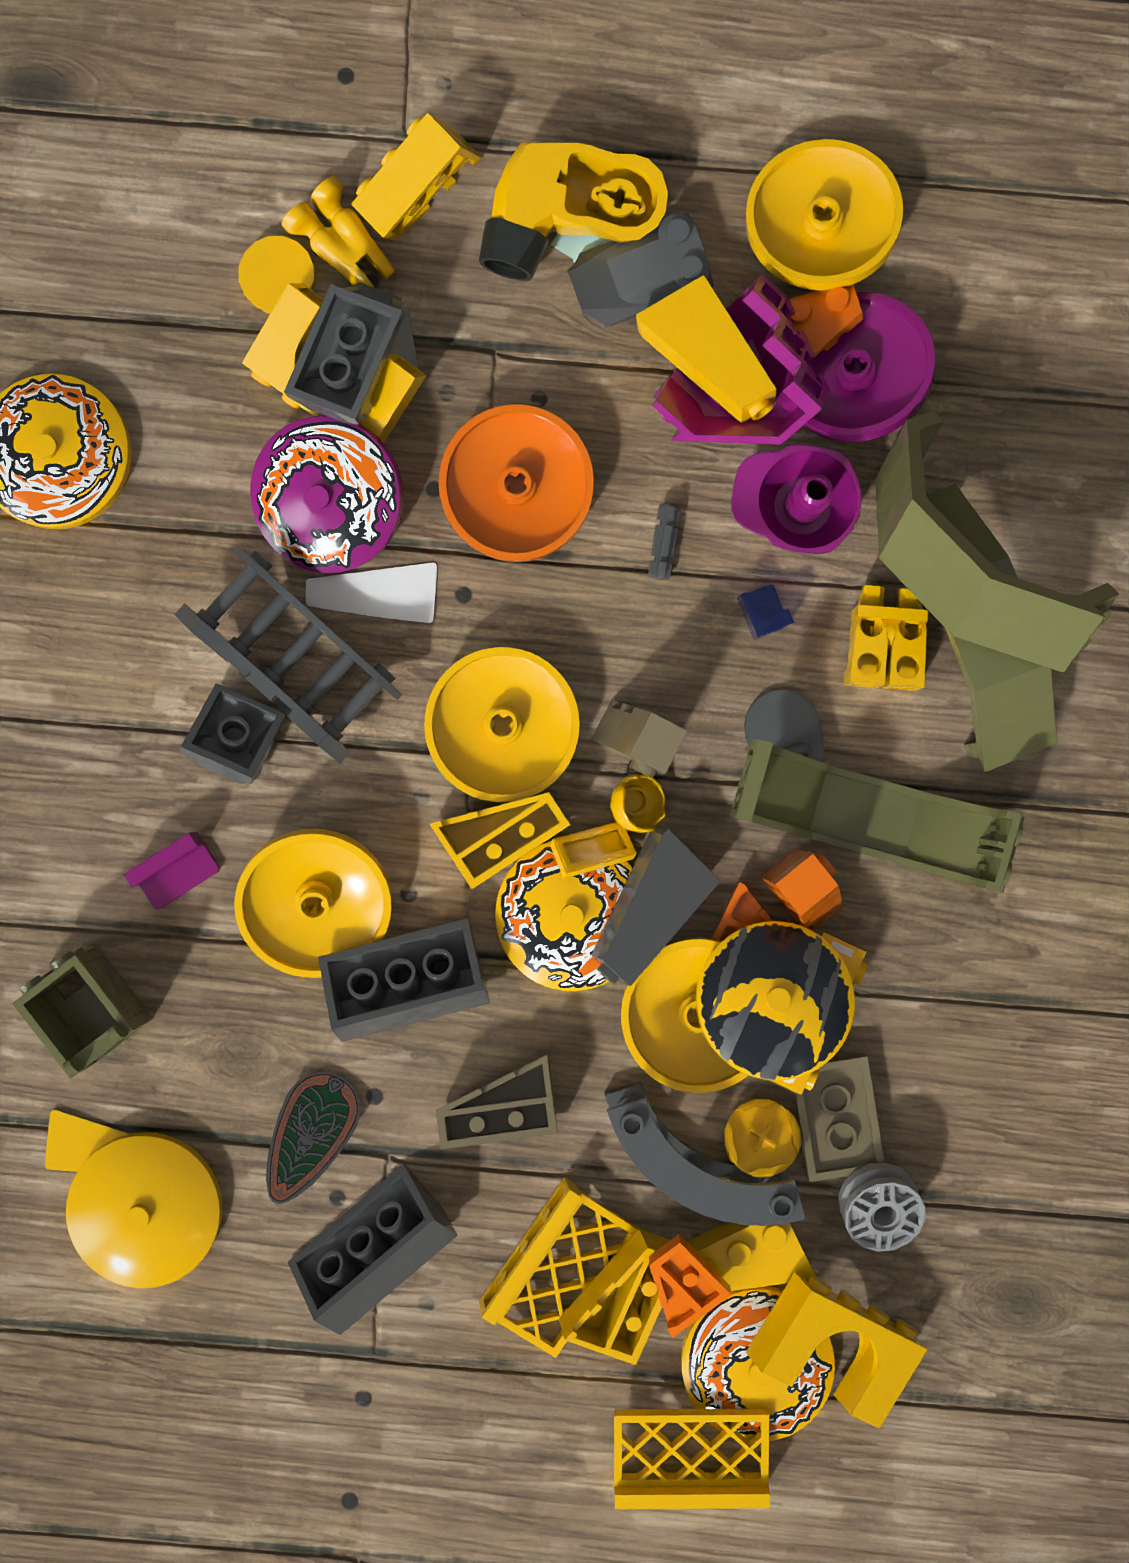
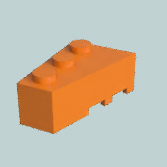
[761,848,843,931]

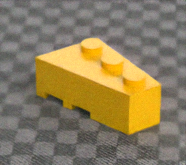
[351,113,482,241]
[430,792,571,889]
[559,1229,670,1365]

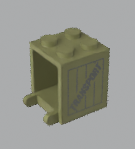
[12,947,153,1079]

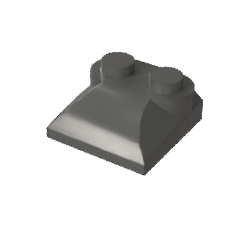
[181,683,286,784]

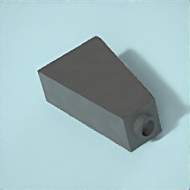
[591,827,721,986]

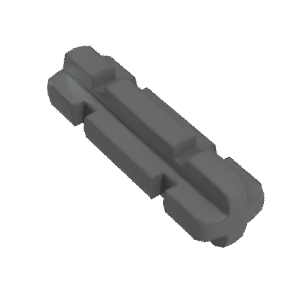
[648,504,681,580]

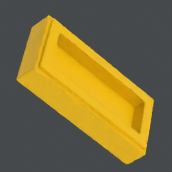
[550,822,636,879]

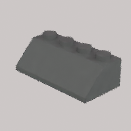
[318,918,490,1042]
[288,1164,458,1335]

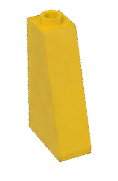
[636,275,776,423]

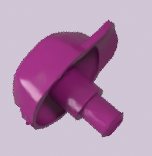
[731,445,862,554]

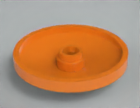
[439,404,594,562]

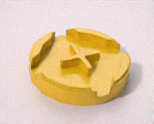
[239,236,316,314]
[724,1099,801,1177]

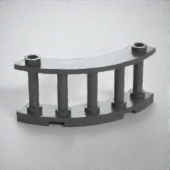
[174,546,403,763]
[604,1081,806,1226]

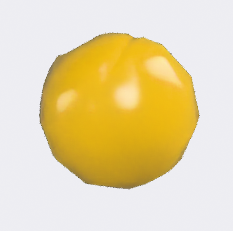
[610,774,666,833]

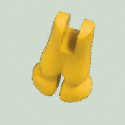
[282,176,395,287]

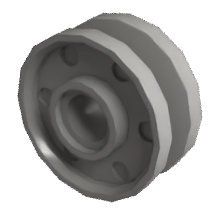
[838,1163,925,1252]

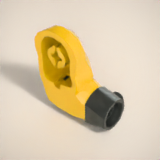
[479,141,668,281]

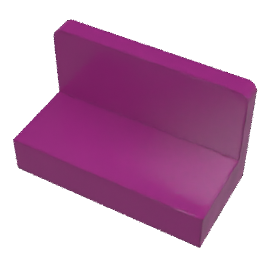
[123,832,220,910]

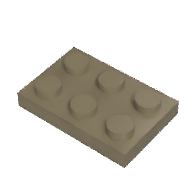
[794,1054,885,1182]

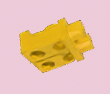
[843,585,928,691]

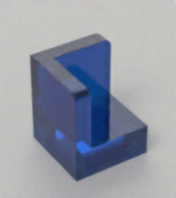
[737,584,794,640]

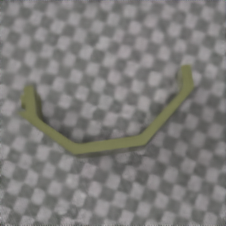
[875,411,1119,673]
[876,484,1057,772]
[730,738,1025,893]

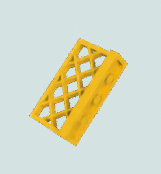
[478,1177,640,1358]
[614,1408,770,1509]

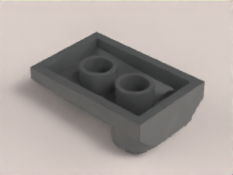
[567,212,714,328]
[284,282,405,425]

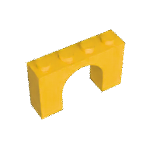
[242,283,427,443]
[746,1272,928,1429]

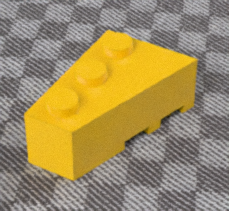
[687,1222,815,1291]

